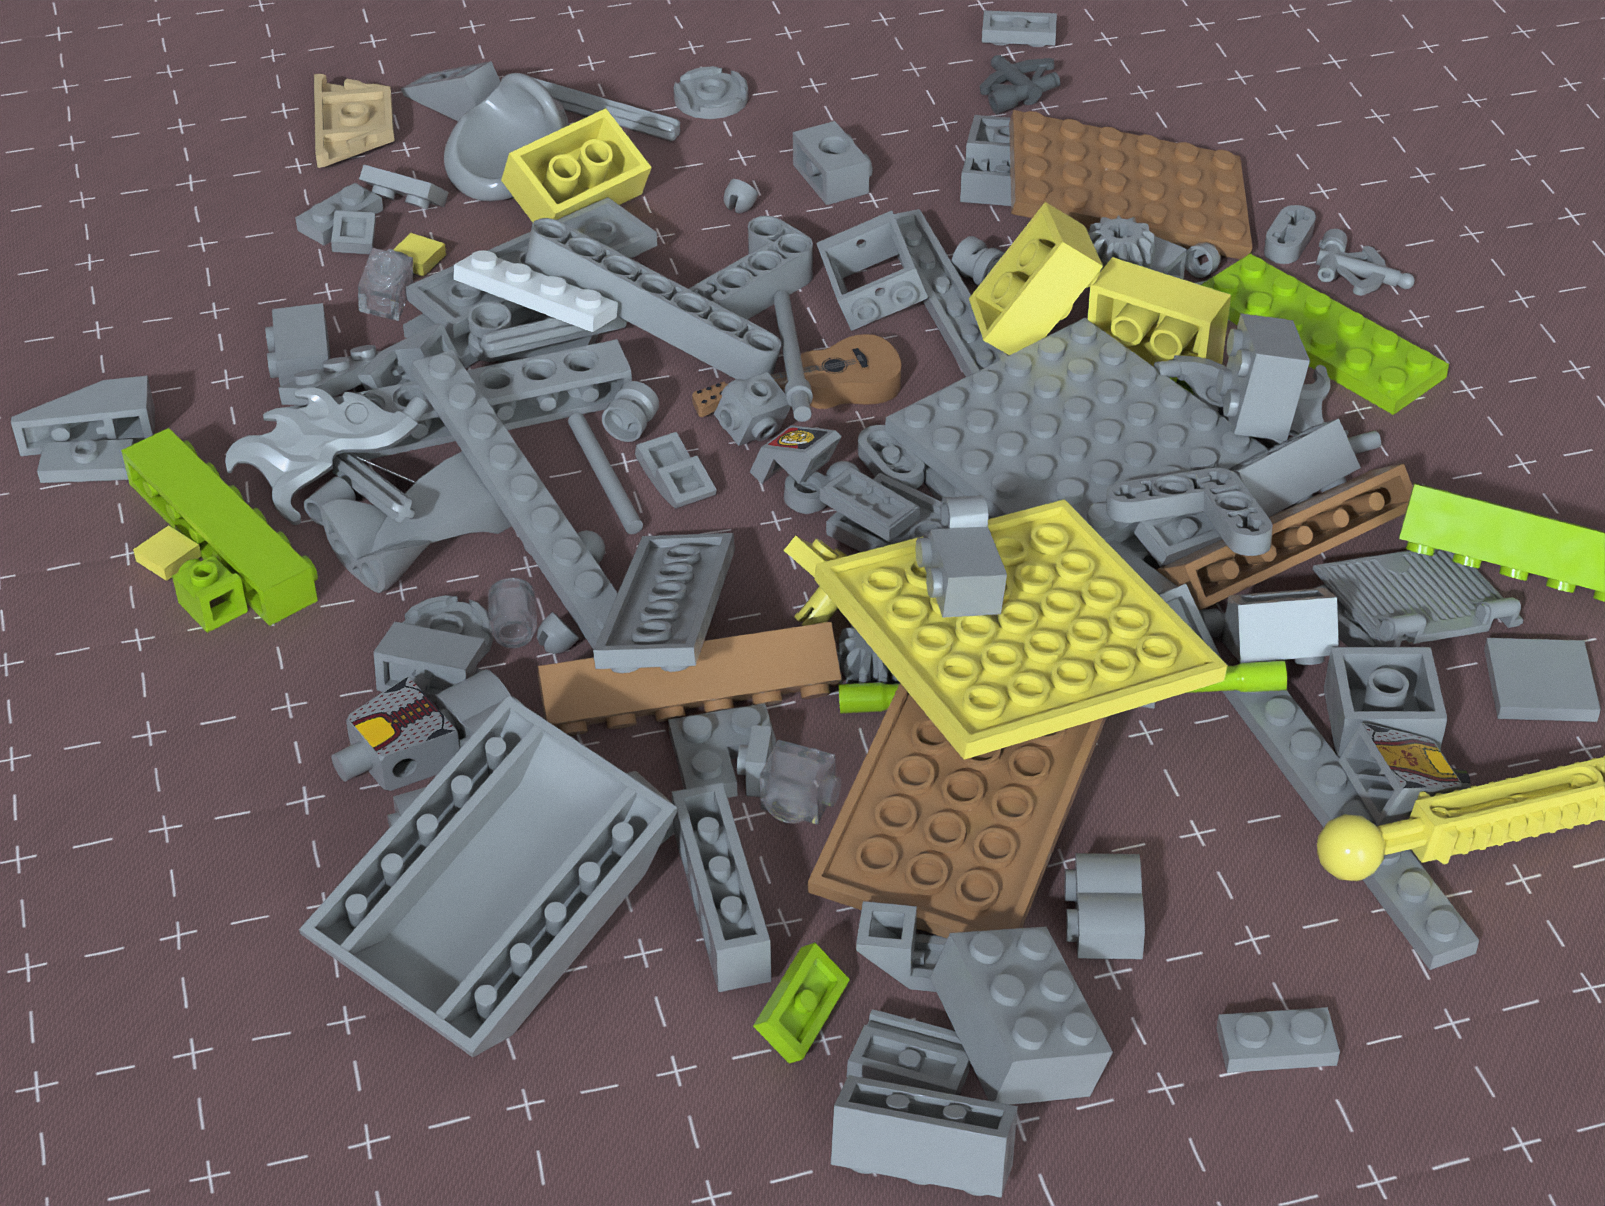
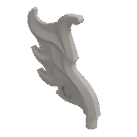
[1154,355,1349,446]
[225,387,429,525]

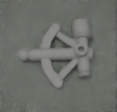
[1316,229,1415,296]

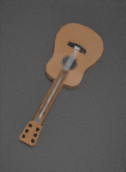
[692,334,901,417]

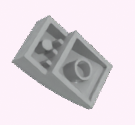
[960,115,1011,206]

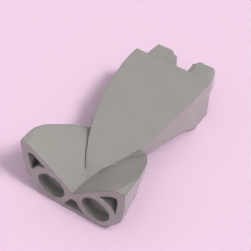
[320,451,512,593]

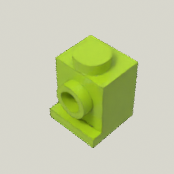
[172,555,248,633]

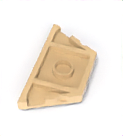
[314,74,395,168]

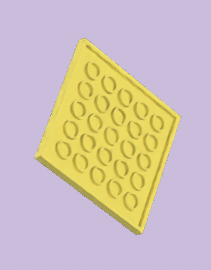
[814,499,1228,760]

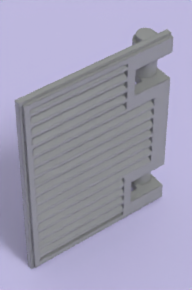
[1312,549,1524,647]

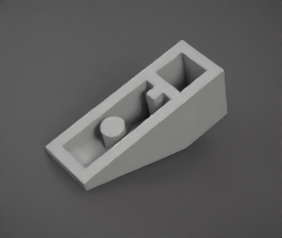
[401,61,501,121]
[11,376,155,456]

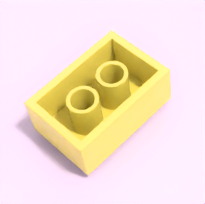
[501,108,652,222]
[969,202,1103,355]
[1088,257,1231,367]

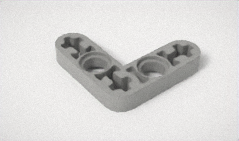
[1106,468,1273,556]

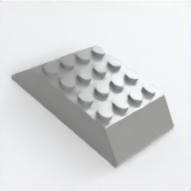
[299,695,677,1057]

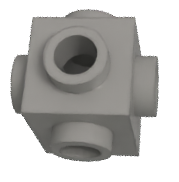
[714,372,791,446]

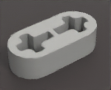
[1264,205,1316,264]

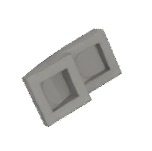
[635,432,717,509]

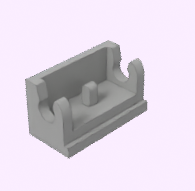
[374,622,486,702]

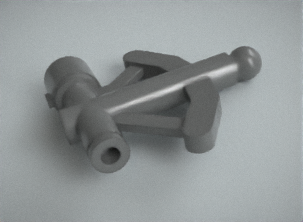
[980,55,1060,115]

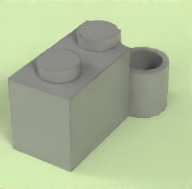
[915,495,1007,618]

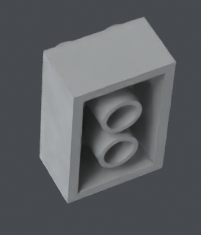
[930,927,1113,1105]

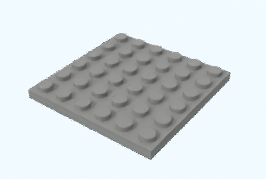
[885,318,1267,543]

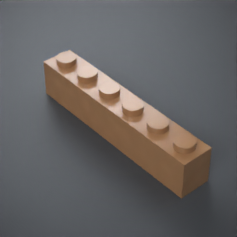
[1156,464,1413,610]
[537,622,841,736]

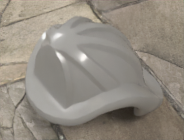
[444,73,569,201]

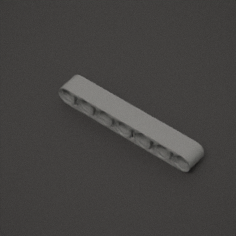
[525,218,781,380]

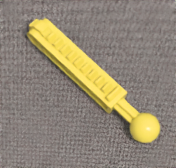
[1317,756,1605,881]

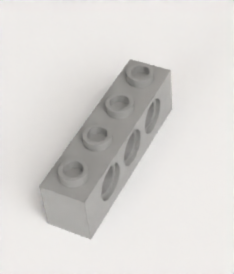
[672,782,771,992]

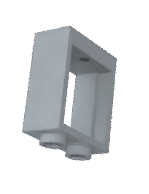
[816,210,928,331]

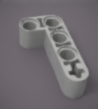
[689,215,813,320]

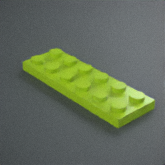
[1201,254,1449,415]

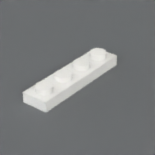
[454,251,618,332]

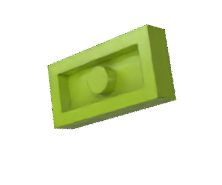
[753,942,850,1064]

